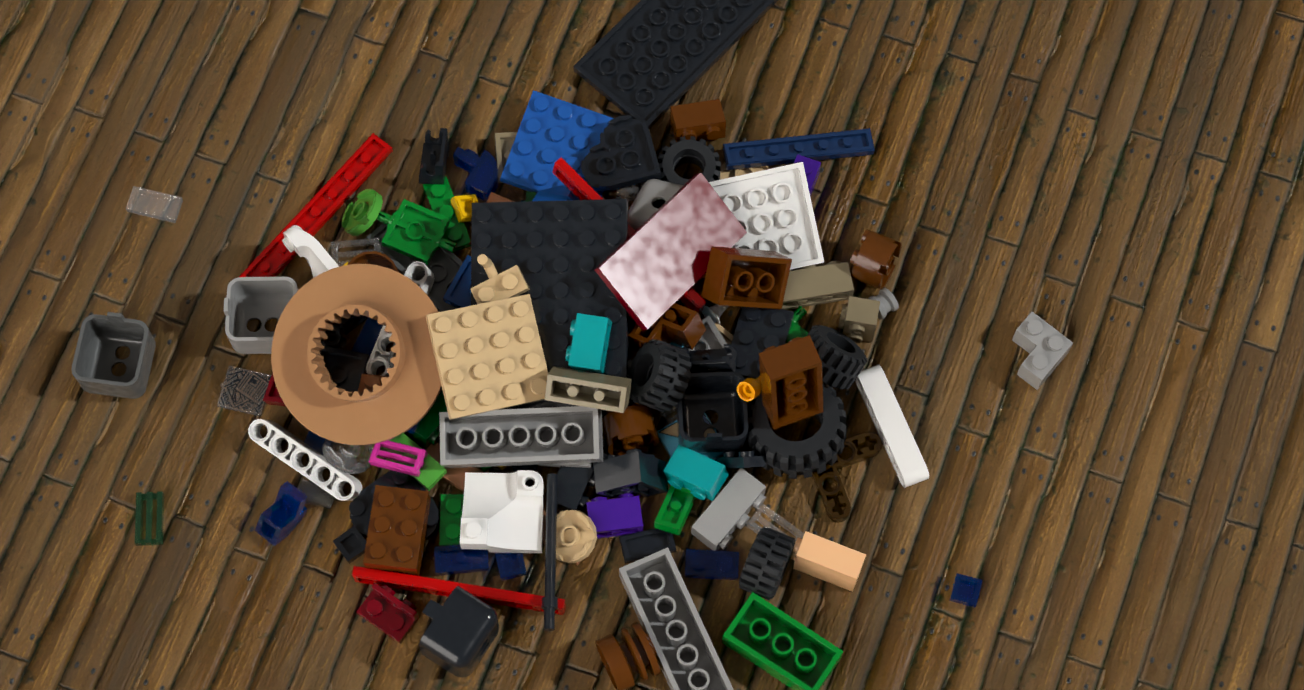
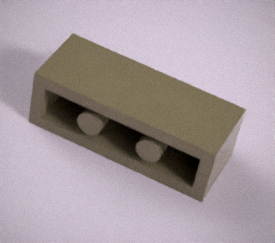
[782,261,854,310]
[545,366,632,413]

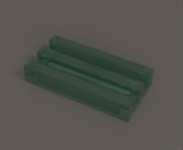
[135,491,164,546]

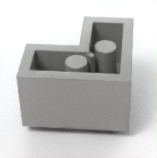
[1012,312,1073,390]

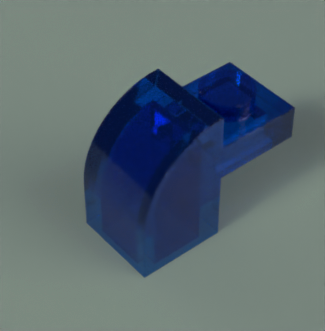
[453,147,499,202]
[255,481,308,546]

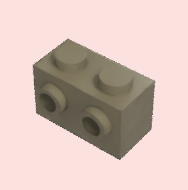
[838,296,880,343]

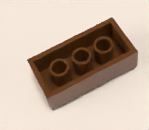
[759,335,823,429]

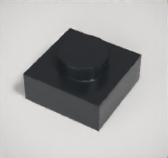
[333,525,366,564]

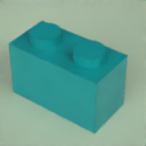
[566,313,612,373]
[664,444,728,501]

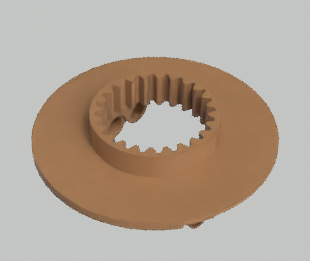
[271,264,442,445]

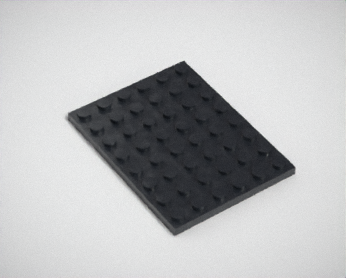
[471,199,628,410]

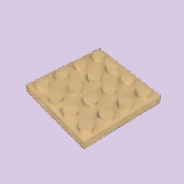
[426,294,548,420]

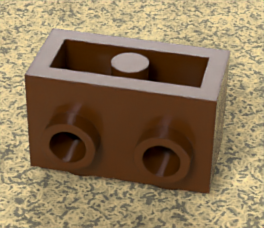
[670,99,726,142]

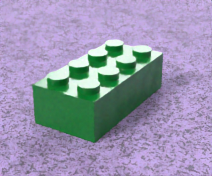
[722,592,844,690]

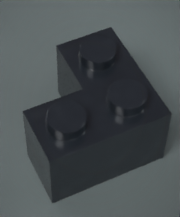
[593,449,668,498]

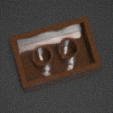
[701,246,792,309]
[363,485,431,576]

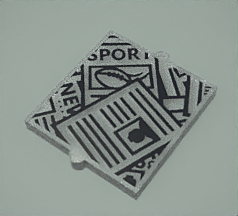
[217,366,271,416]

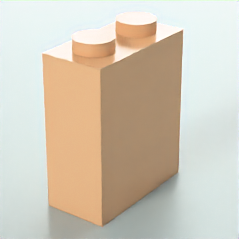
[791,531,866,592]

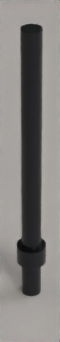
[542,473,558,631]

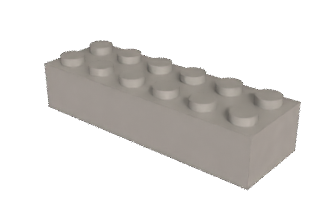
[439,406,603,468]
[619,547,734,690]

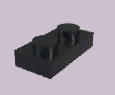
[713,451,766,468]

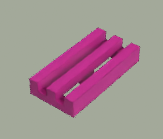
[368,440,428,477]

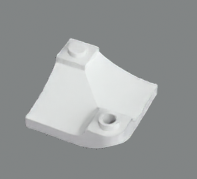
[282,225,339,278]
[460,470,544,553]

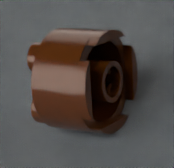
[850,229,902,290]
[602,402,659,456]

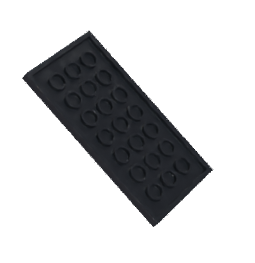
[573,0,778,129]

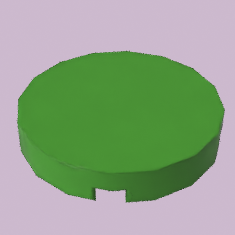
[342,189,383,236]

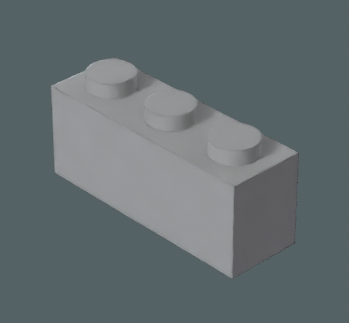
[691,468,766,553]

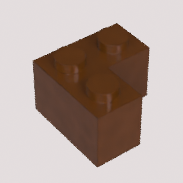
[628,303,706,353]

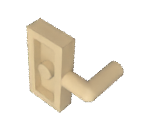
[470,254,530,304]

